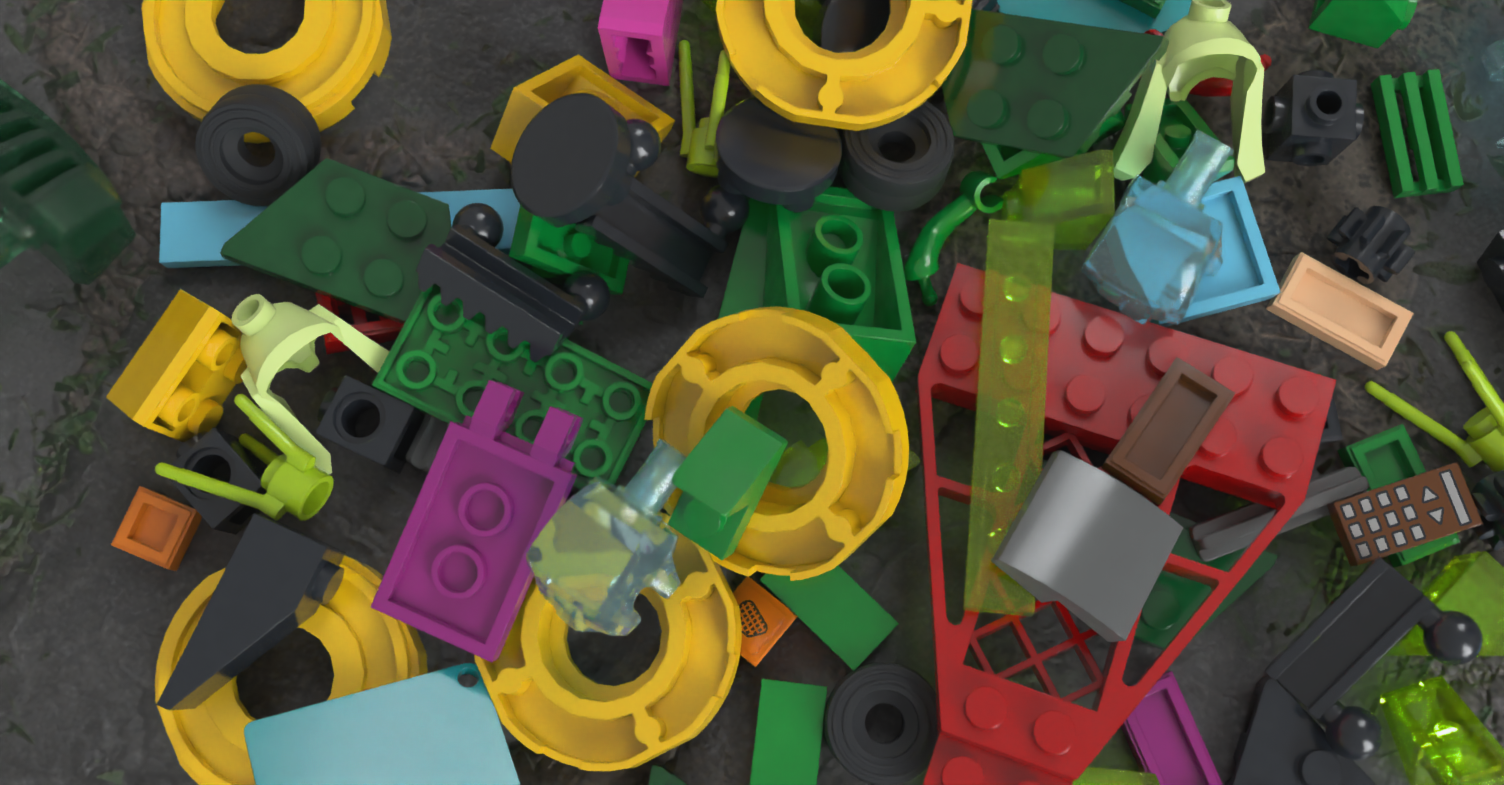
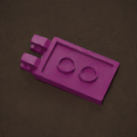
[371,380,584,662]

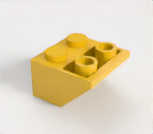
[106,289,247,442]

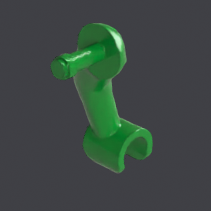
[904,170,1004,306]

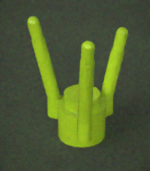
[678,40,731,178]
[1364,331,1504,472]
[155,394,334,521]

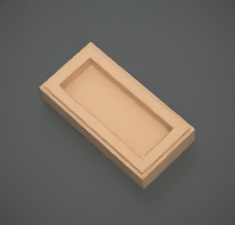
[1266,252,1414,370]

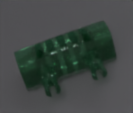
[0,79,136,285]

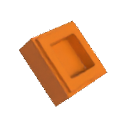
[111,486,203,571]

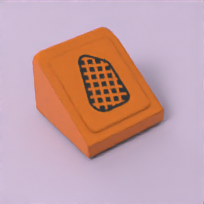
[733,576,798,667]

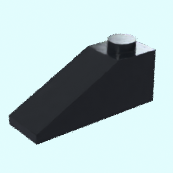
[156,513,346,710]

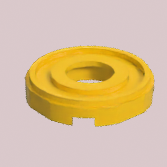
[141,0,392,144]
[716,0,972,131]
[644,306,909,581]
[474,499,742,771]
[155,555,428,785]

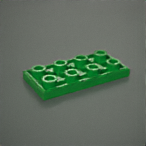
[372,284,653,500]

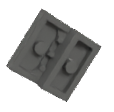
[991,450,1184,642]

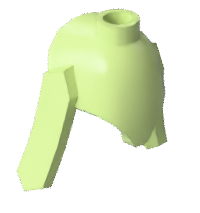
[1106,0,1265,183]
[231,294,390,474]

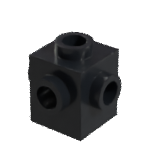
[1263,70,1364,166]

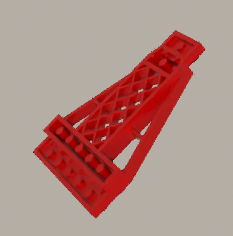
[916,263,1336,785]

